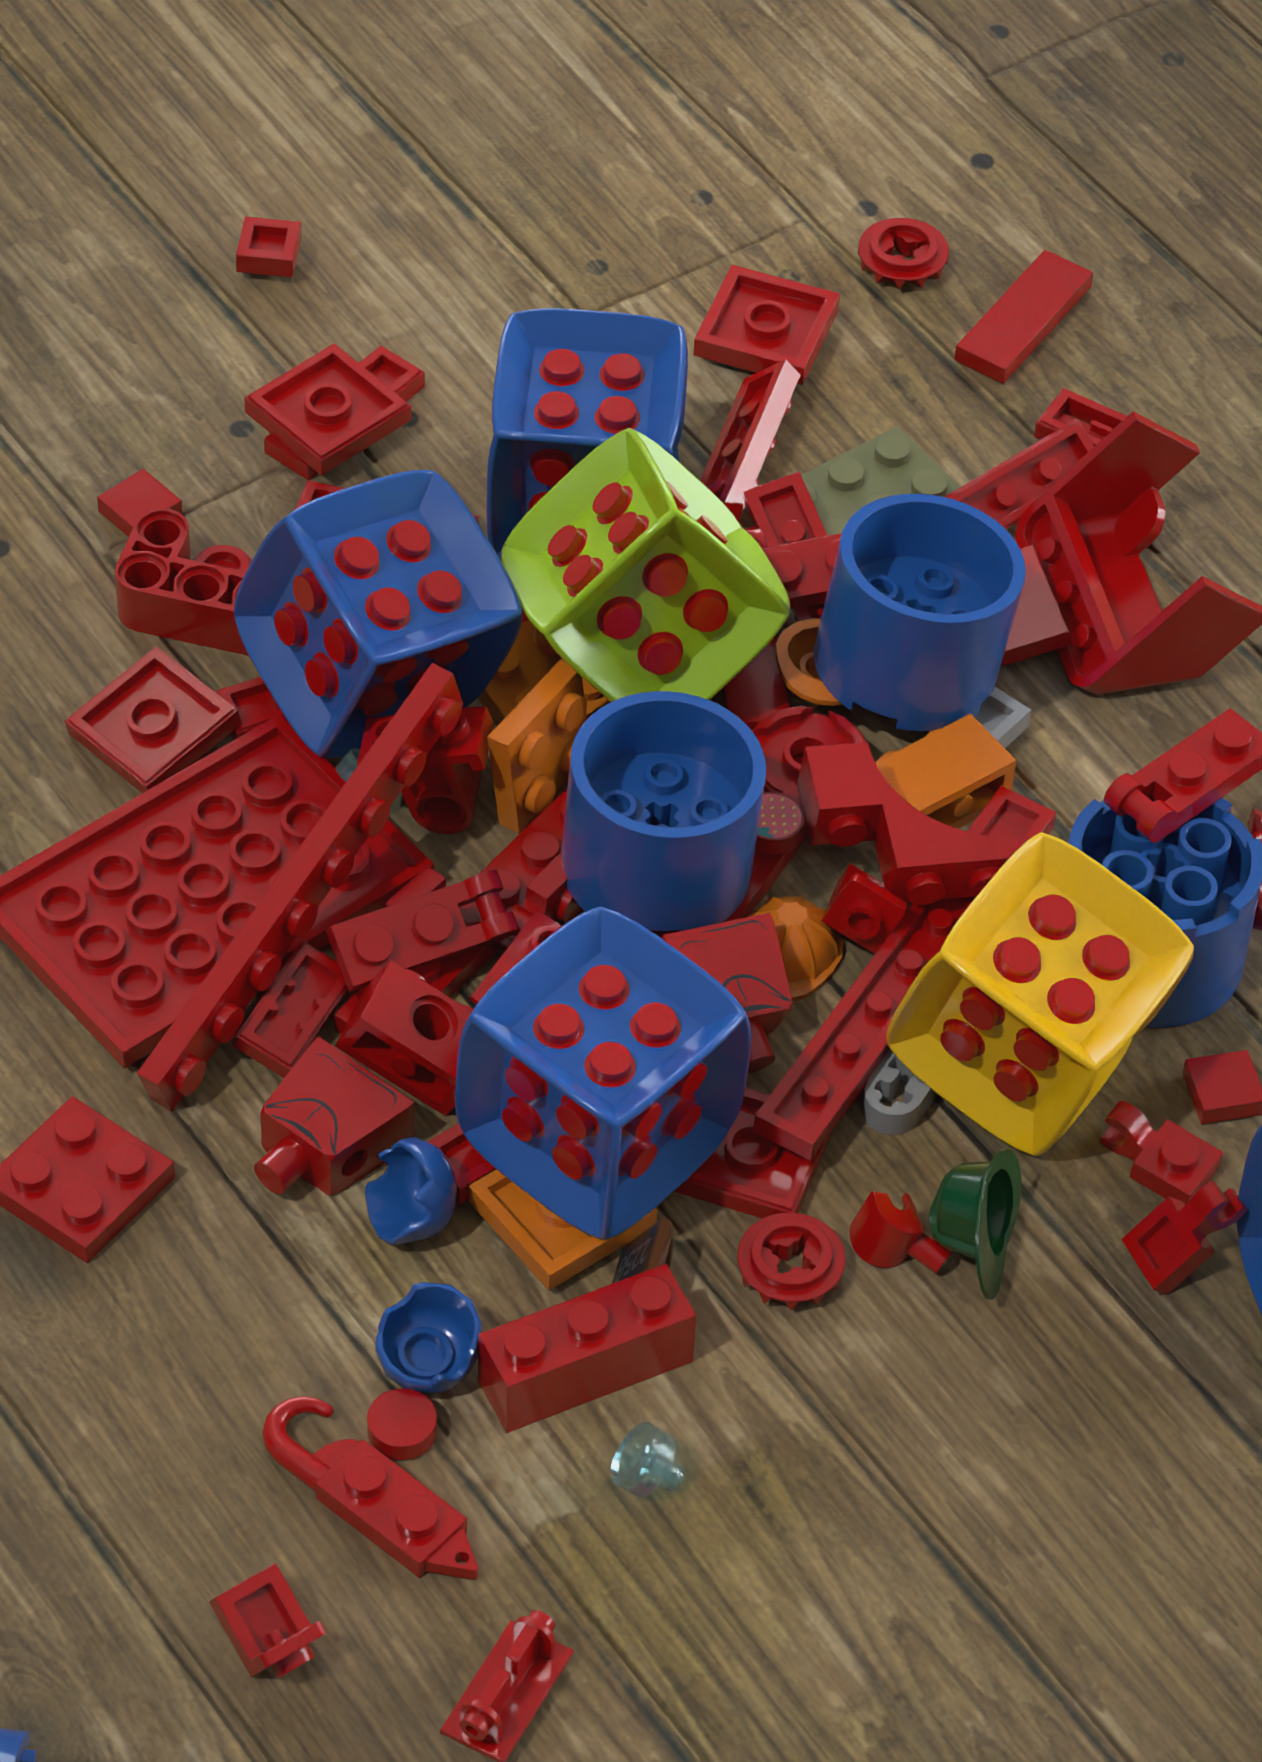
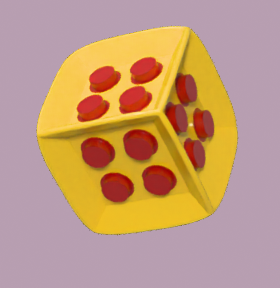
[886,832,1194,1156]

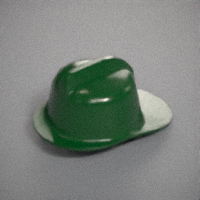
[928,1148,1021,1300]

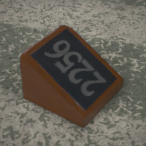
[612,1218,674,1284]

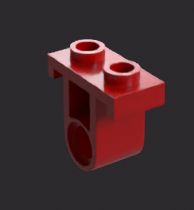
[357,706,494,834]

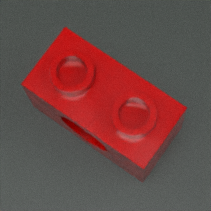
[335,960,473,1116]

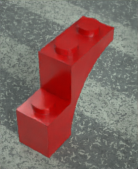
[797,742,1020,905]

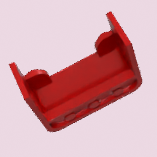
[1015,411,1262,694]

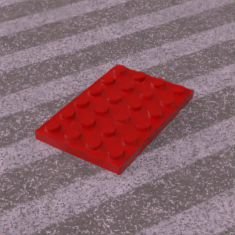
[0,714,434,1069]

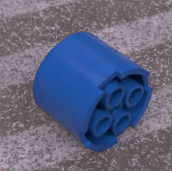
[813,494,1026,731]
[561,691,766,932]
[1069,798,1262,1028]

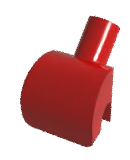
[849,1191,952,1274]

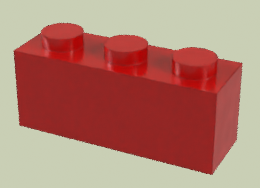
[478,1264,697,1433]

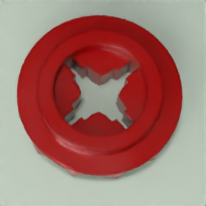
[858,218,949,289]
[736,1213,845,1310]

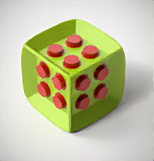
[501,428,790,702]

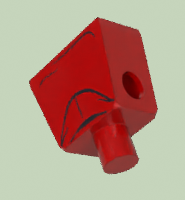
[661,912,793,1074]
[254,1037,414,1195]

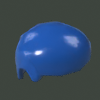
[365,1137,457,1246]
[375,1282,482,1393]

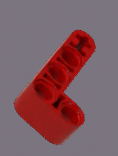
[115,508,249,656]

